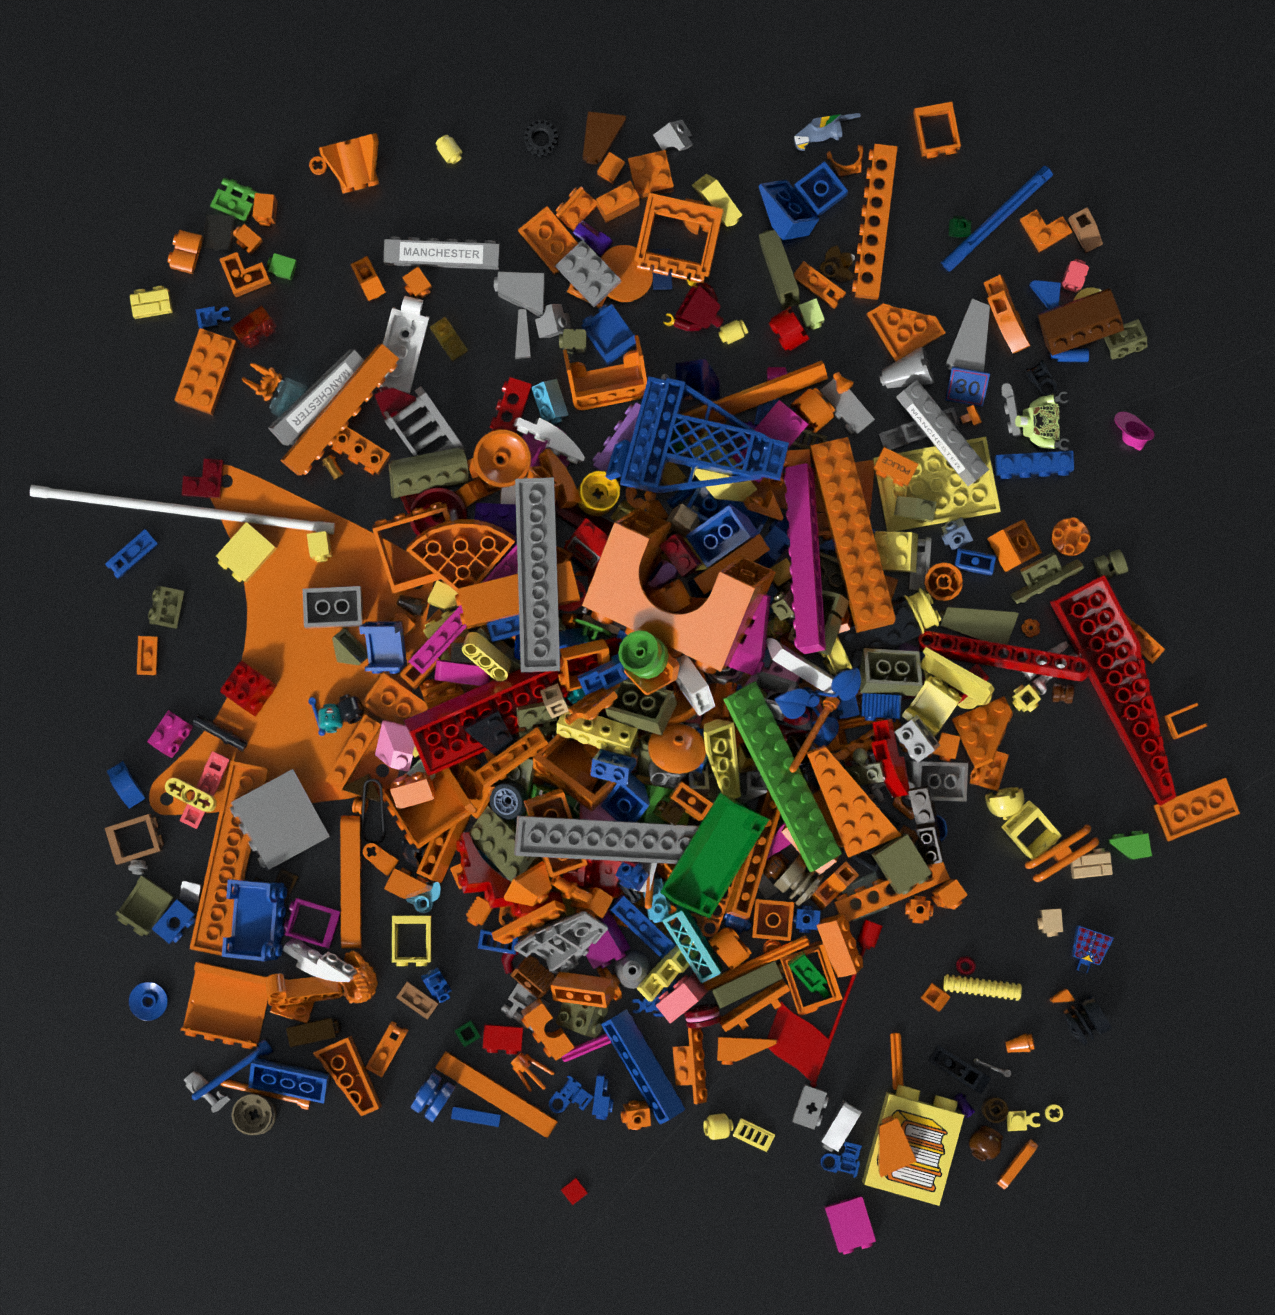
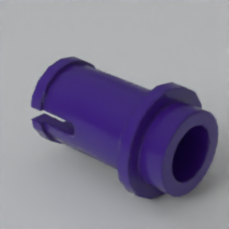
[952,1093,975,1118]

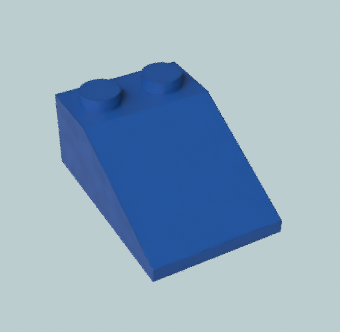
[759,180,819,240]

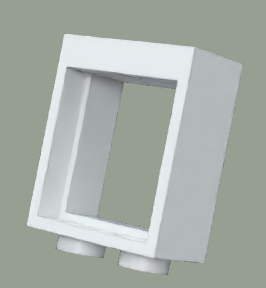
[675,654,716,716]

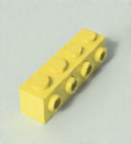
[557,706,638,757]

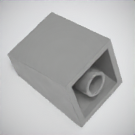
[494,272,545,317]

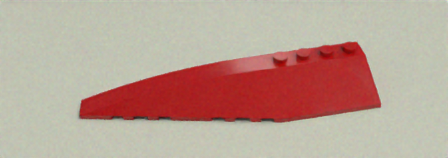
[404,637,622,776]

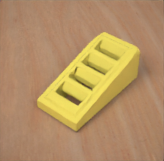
[732,1118,775,1152]

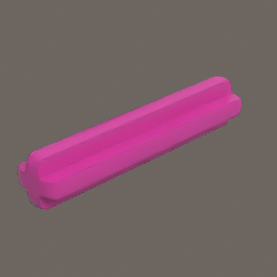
[562,1034,611,1062]

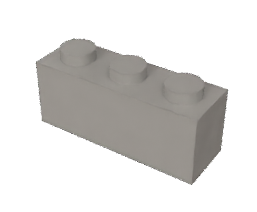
[820,379,875,436]

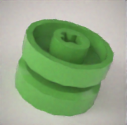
[618,630,669,679]

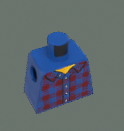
[1072,925,1114,973]

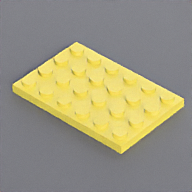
[873,437,1001,532]

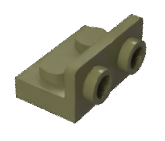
[1104,319,1147,360]
[148,586,184,629]

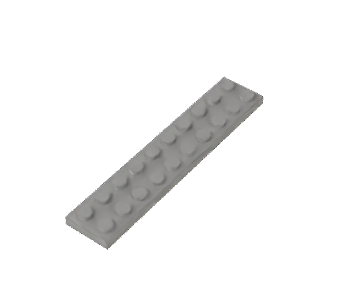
[515,478,560,672]
[514,816,699,864]

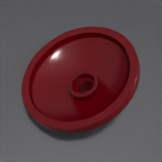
[409,487,467,536]

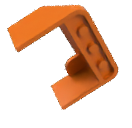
[563,335,647,410]

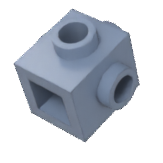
[941,517,973,551]

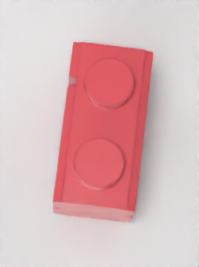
[1060,259,1089,293]

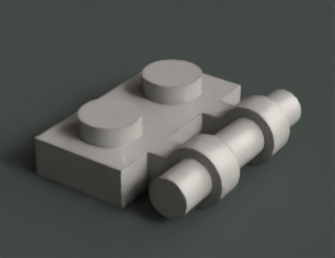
[501,983,551,1031]

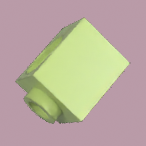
[798,299,825,330]

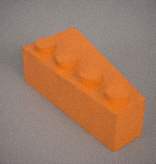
[313,1036,382,1116]

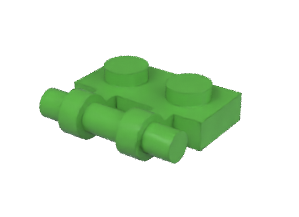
[210,178,258,222]

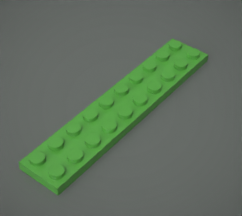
[723,681,842,872]

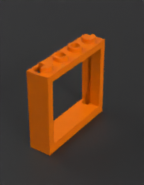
[372,502,452,593]
[533,734,638,812]

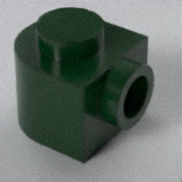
[949,216,971,237]

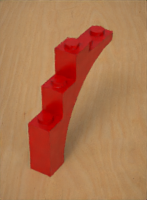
[456,832,564,920]

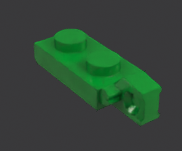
[788,951,830,999]

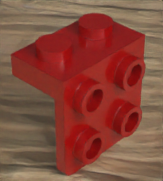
[220,661,277,717]

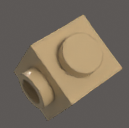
[1038,908,1063,937]

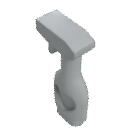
[184,1071,231,1113]

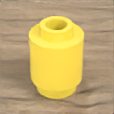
[436,135,463,164]
[718,319,748,344]

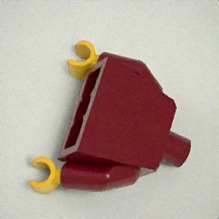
[663,273,724,331]

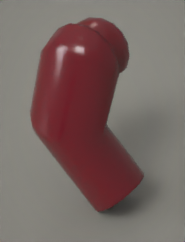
[501,946,519,974]

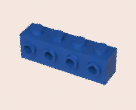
[994,451,1074,479]

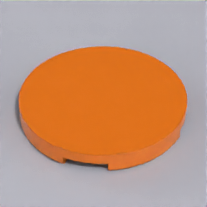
[601,245,653,302]

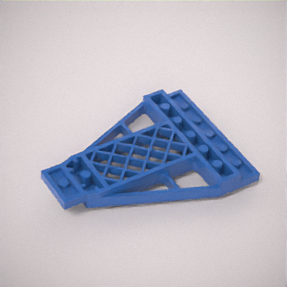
[620,376,789,493]

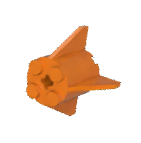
[319,133,379,194]

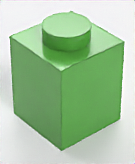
[267,253,297,281]

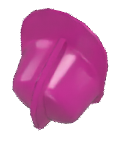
[1114,412,1155,451]

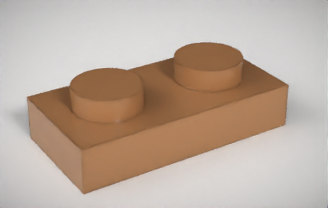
[396,981,439,1020]

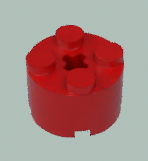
[768,307,810,351]

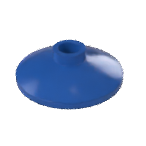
[129,982,168,1021]

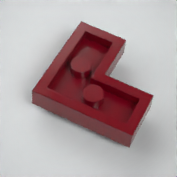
[182,459,224,499]

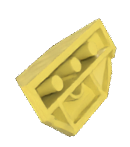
[691,432,757,502]

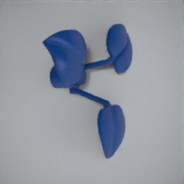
[775,667,861,747]

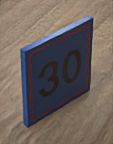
[945,366,990,407]

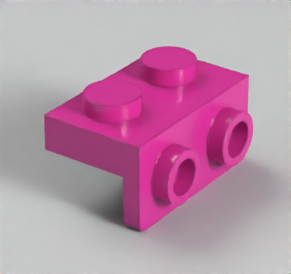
[147,710,193,758]

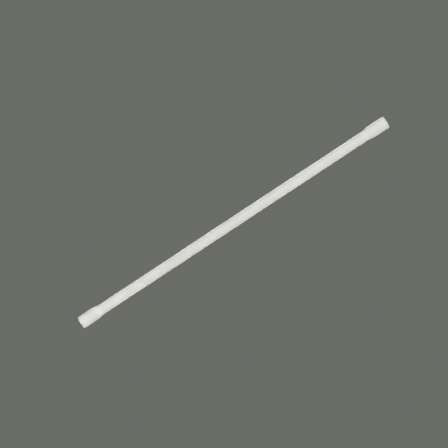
[30,485,335,534]

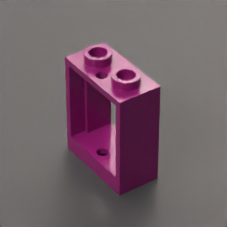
[284,898,341,949]

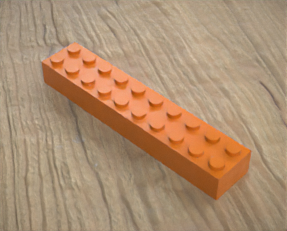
[810,437,896,633]

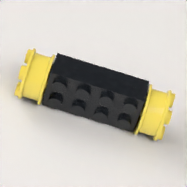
[818,588,941,676]

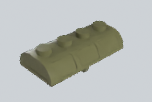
[389,448,469,498]

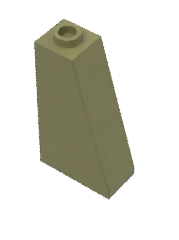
[759,230,800,310]
[939,607,1019,645]
[711,961,784,1008]

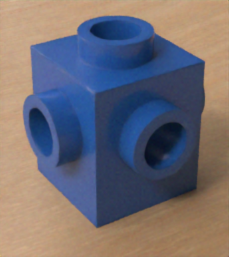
[615,862,649,891]
[792,905,820,933]

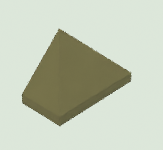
[332,628,368,665]

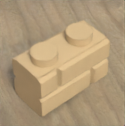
[1070,848,1113,879]

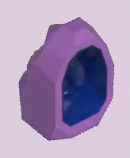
[648,558,679,589]

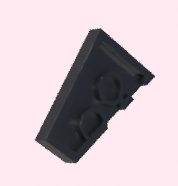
[462,708,515,756]

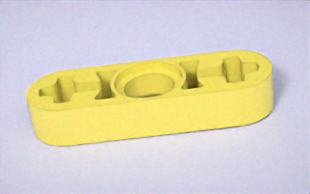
[165,778,217,812]

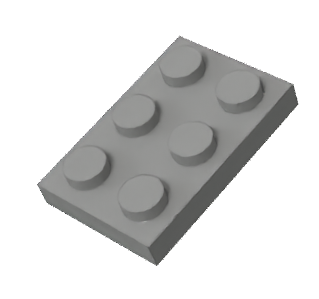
[555,240,622,307]

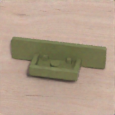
[1010,552,1084,604]

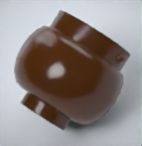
[969,1125,1003,1161]

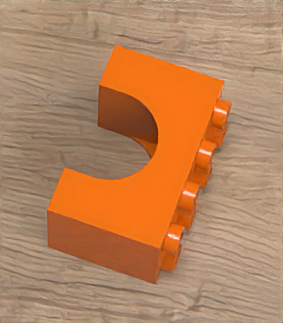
[582,508,776,674]

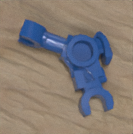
[632,979,677,1017]

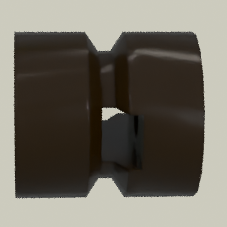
[981,1096,1009,1123]

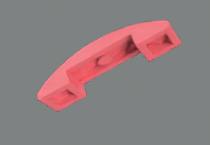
[180,751,230,829]

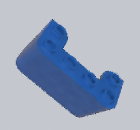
[222,879,287,961]

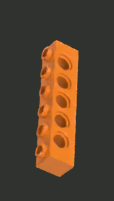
[833,862,950,922]

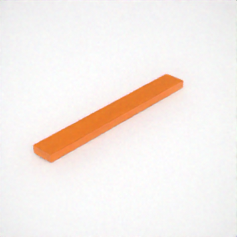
[681,361,828,433]

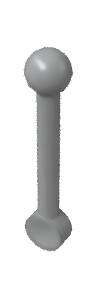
[973,1058,1011,1077]

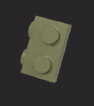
[556,1002,609,1038]

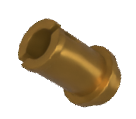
[322,454,344,480]

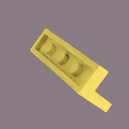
[921,647,995,705]

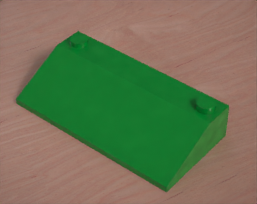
[660,793,770,918]

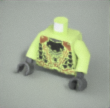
[1015,392,1070,451]

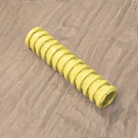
[943,974,1022,1001]

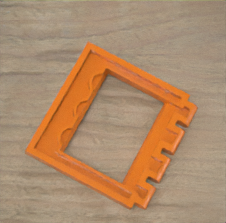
[634,193,724,284]

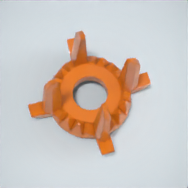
[242,363,282,401]

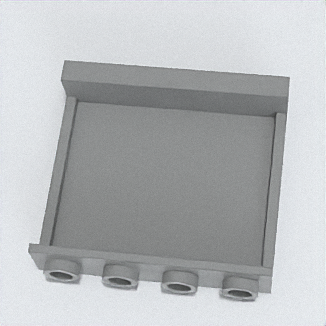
[230,769,330,871]

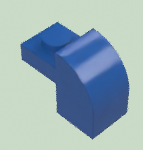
[107,761,145,809]

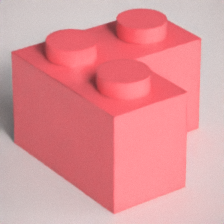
[656,973,708,1023]

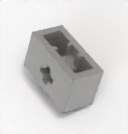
[792,1084,829,1130]

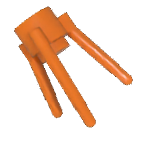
[511,1052,555,1092]

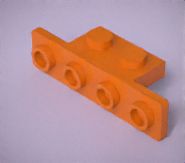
[673,1028,708,1104]

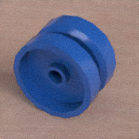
[410,1072,456,1123]

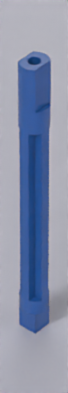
[941,165,1053,272]

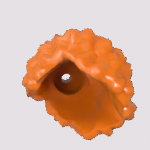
[339,950,378,1003]

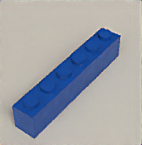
[601,1009,686,1124]

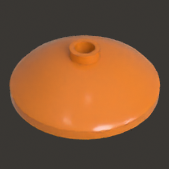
[473,430,531,488]
[648,723,706,774]

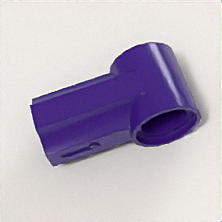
[573,220,613,257]

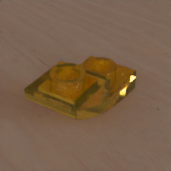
[429,317,468,361]

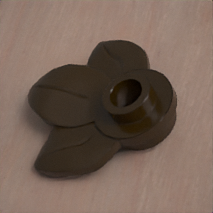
[820,245,855,282]

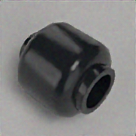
[336,694,364,724]

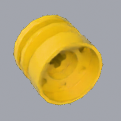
[578,471,620,516]

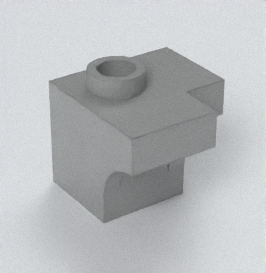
[653,120,693,151]
[535,304,573,338]

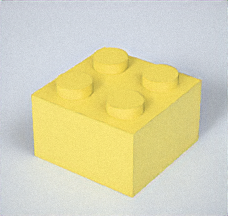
[875,531,918,573]

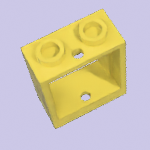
[1001,801,1062,860]
[392,916,432,966]

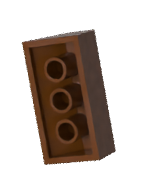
[1038,288,1124,356]

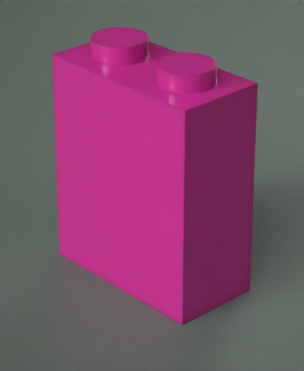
[824,1195,876,1254]

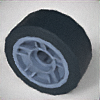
[490,781,528,819]

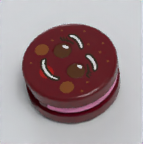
[684,1004,721,1028]

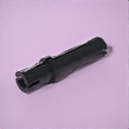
[192,713,248,752]

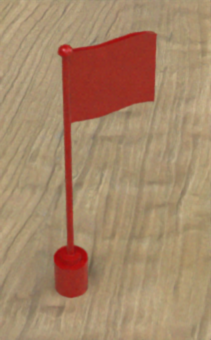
[767,919,883,1087]

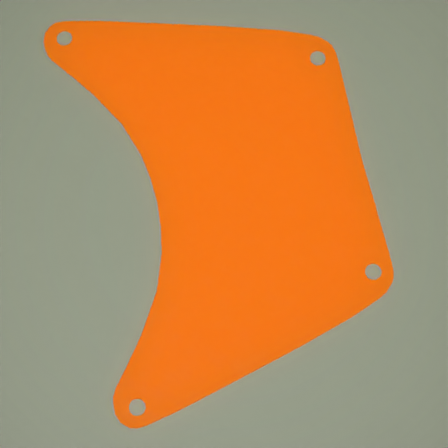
[149,465,433,815]

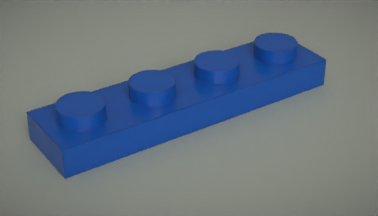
[609,894,676,959]

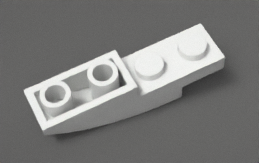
[513,417,585,464]
[283,938,357,982]

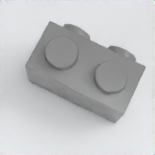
[895,715,940,763]

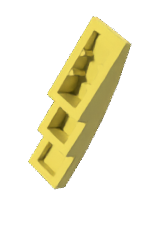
[637,935,699,1001]

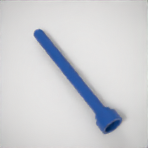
[192,1039,273,1100]

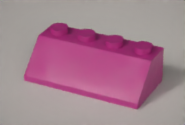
[732,400,809,483]

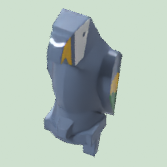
[794,113,861,151]

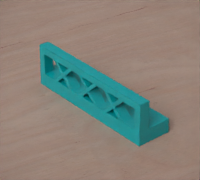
[662,906,723,983]

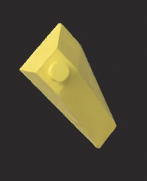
[704,719,741,799]

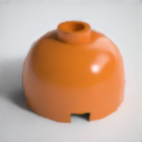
[924,563,963,601]

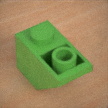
[1108,830,1152,859]

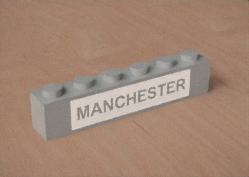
[384,236,500,270]
[268,349,364,445]
[896,380,990,486]

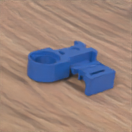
[549,1076,594,1113]
[820,1141,862,1178]

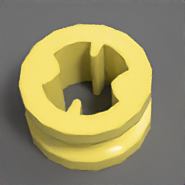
[1045,1104,1063,1122]

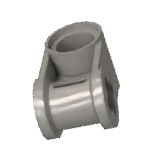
[648,762,687,789]

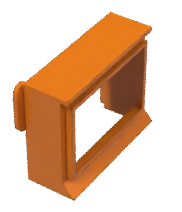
[780,941,842,1016]

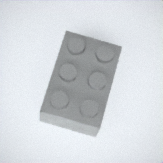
[303,586,363,629]

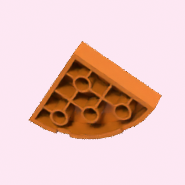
[406,519,516,593]

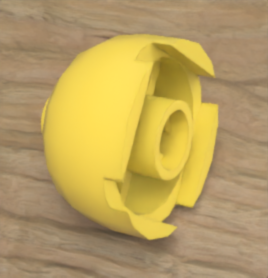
[985,787,1025,820]

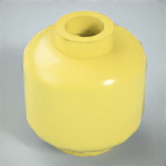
[703,1113,733,1140]

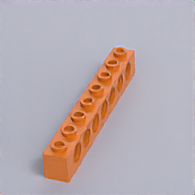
[852,144,897,300]

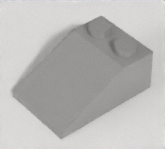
[905,760,968,801]

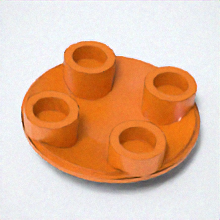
[1052,518,1090,556]

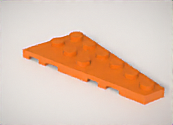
[806,745,902,858]

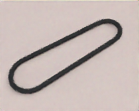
[361,778,385,844]

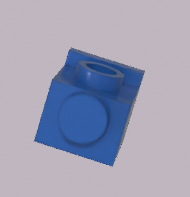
[837,696,859,719]

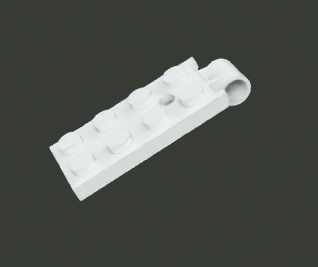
[380,296,430,394]

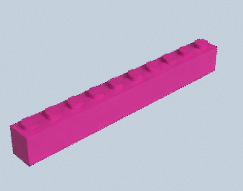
[784,463,826,654]

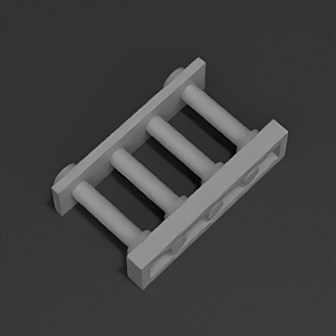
[384,386,465,456]

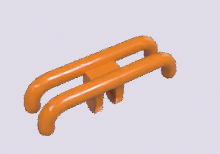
[1025,824,1099,882]

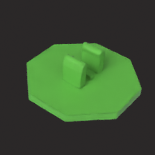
[573,618,612,639]

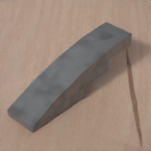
[879,407,960,450]

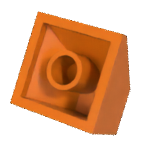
[504,861,552,906]

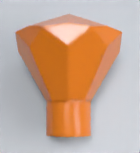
[833,372,853,394]

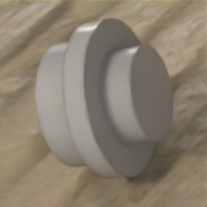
[128,860,148,875]

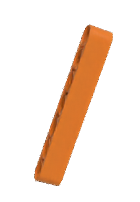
[341,815,361,949]
[435,1051,558,1138]

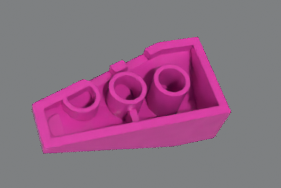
[728,595,771,675]

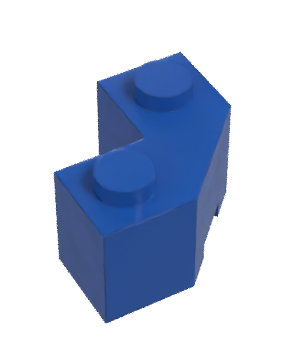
[754,516,790,569]

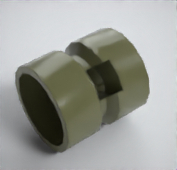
[1094,549,1128,580]

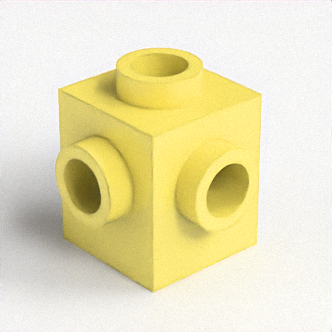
[1012,684,1041,712]

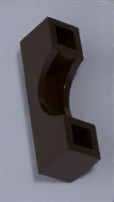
[737,734,816,773]

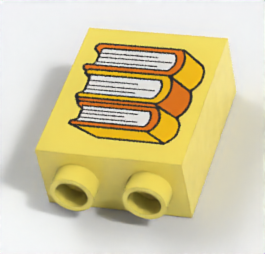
[862,1085,964,1206]

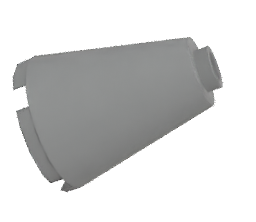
[879,347,934,388]
[613,950,652,989]

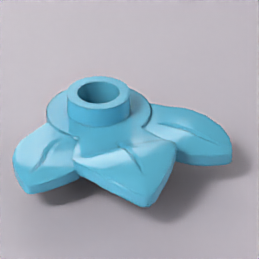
[406,875,441,913]

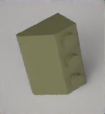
[860,648,923,696]

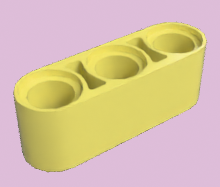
[462,632,511,681]

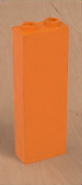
[455,561,580,629]

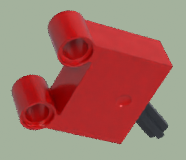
[584,860,641,903]

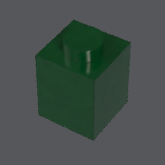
[454,1020,482,1047]

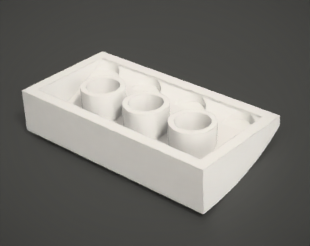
[766,638,835,693]

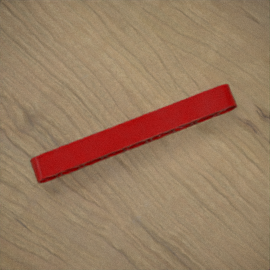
[919,631,1089,681]

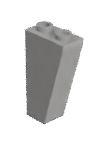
[945,299,990,372]

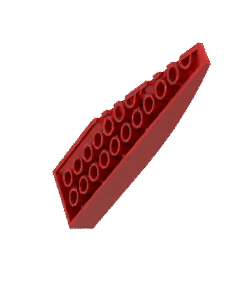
[1050,575,1176,806]

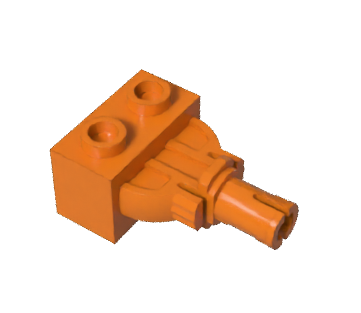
[550,875,613,918]

